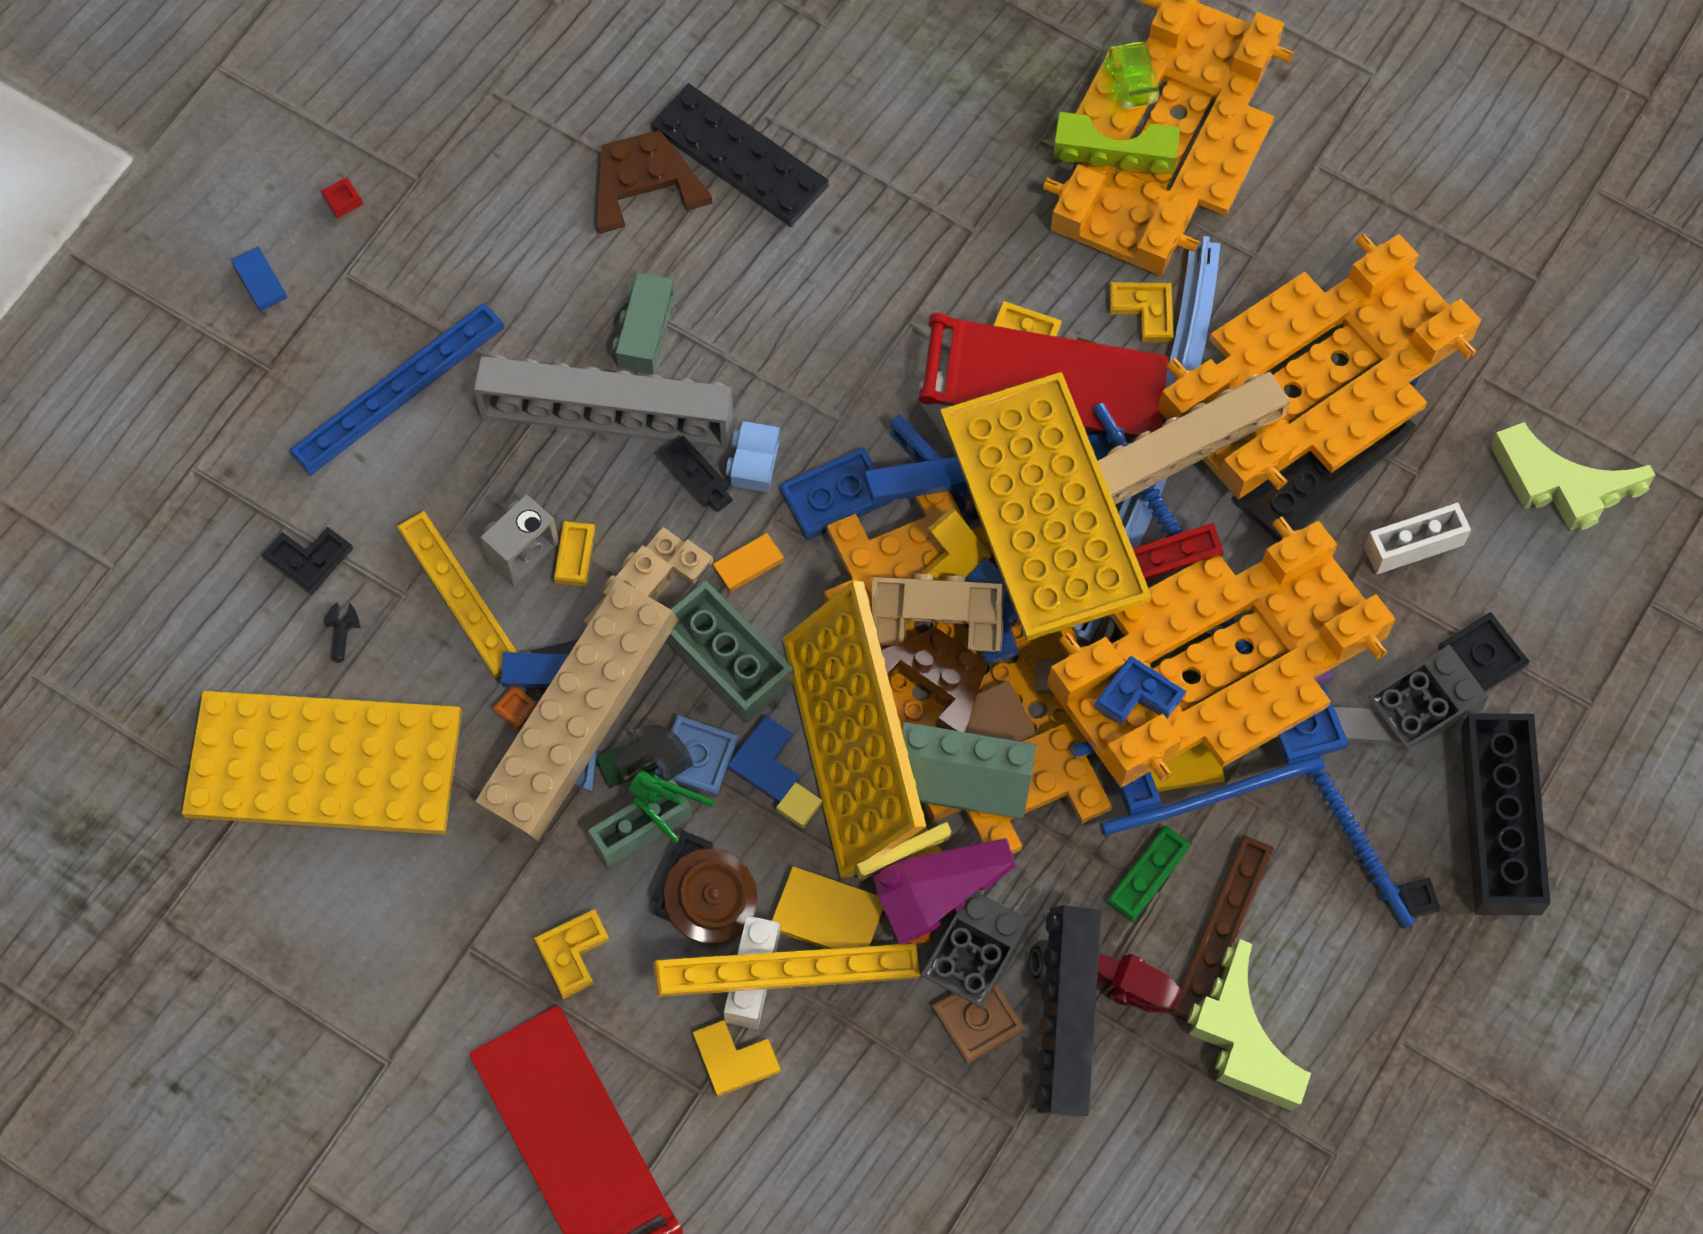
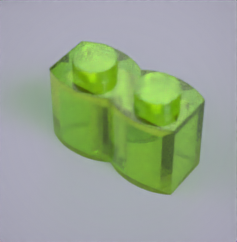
[1105,41,1160,109]

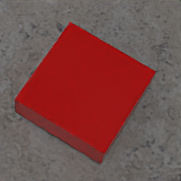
[321,177,363,218]

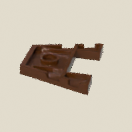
[597,130,713,234]
[881,627,988,732]

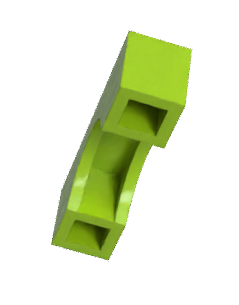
[1053,112,1180,175]

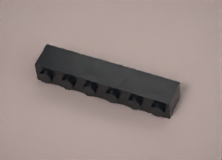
[1035,905,1101,1117]

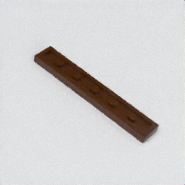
[1170,835,1274,1022]

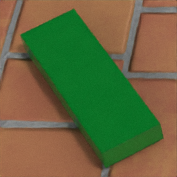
[1106,825,1192,923]

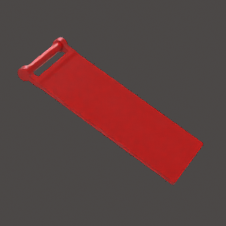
[918,313,1169,437]
[469,1006,683,1234]

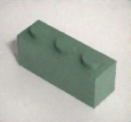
[612,272,675,374]
[588,779,692,869]

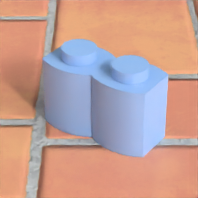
[726,421,780,492]

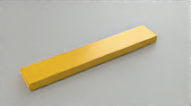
[397,511,518,679]

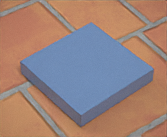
[655,715,739,798]

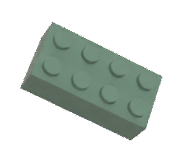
[666,580,794,723]

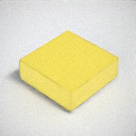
[776,782,822,829]

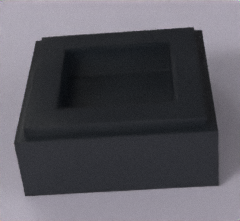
[1398,877,1440,918]

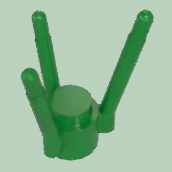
[629,771,715,843]

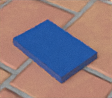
[779,447,892,541]

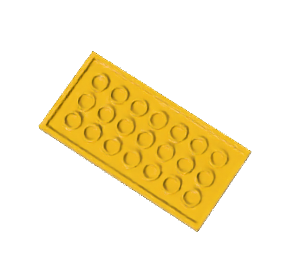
[940,372,1152,641]
[783,581,926,878]
[182,691,462,835]

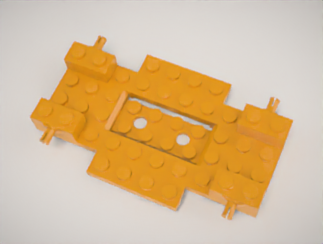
[1043,0,1294,277]
[1157,233,1481,500]
[1047,517,1396,788]

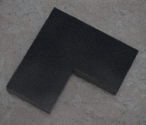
[262,527,353,595]

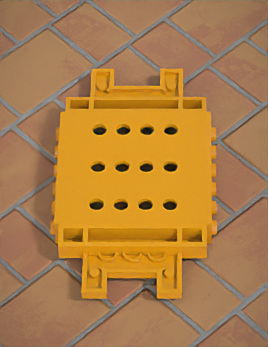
[824,491,1112,854]

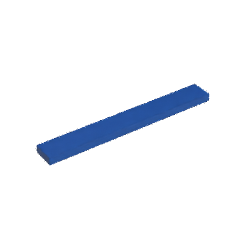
[289,303,505,476]
[863,433,1111,503]

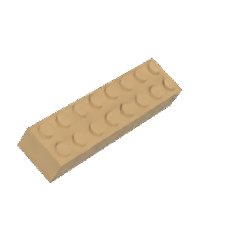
[475,579,678,841]

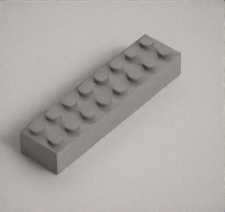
[474,355,733,448]

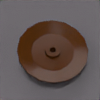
[663,849,758,944]

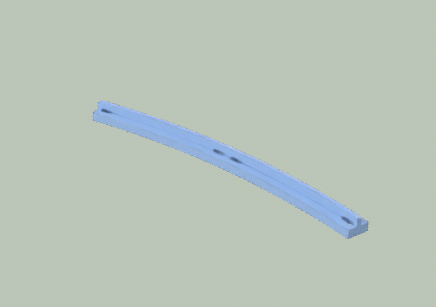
[1071,236,1220,646]

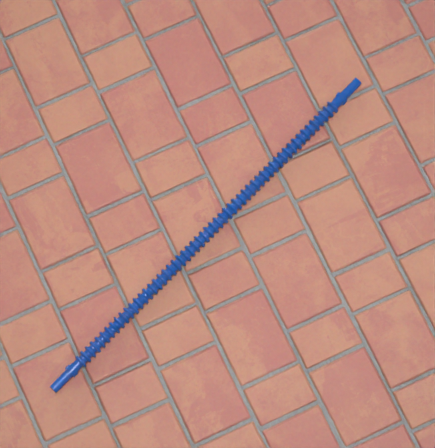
[1093,403,1415,929]

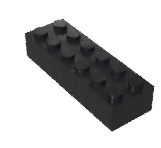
[1461,713,1551,915]

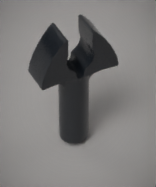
[324,602,361,663]

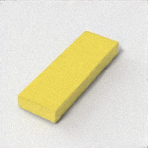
[856,822,952,881]

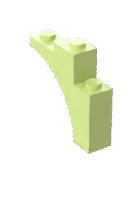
[1490,422,1656,531]
[1187,939,1311,1111]

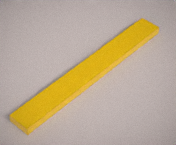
[653,943,920,997]

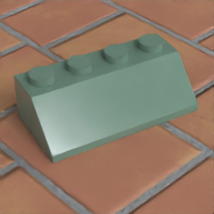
[902,722,1036,820]

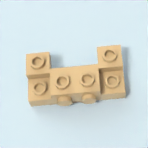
[583,527,713,629]
[871,574,1005,652]

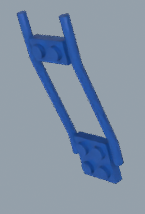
[1070,685,1349,836]

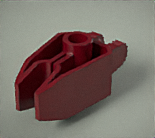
[1097,954,1181,1013]

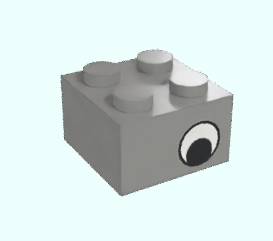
[480,494,559,587]

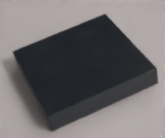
[1438,612,1530,693]

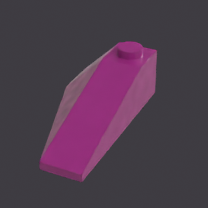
[873,838,1016,945]

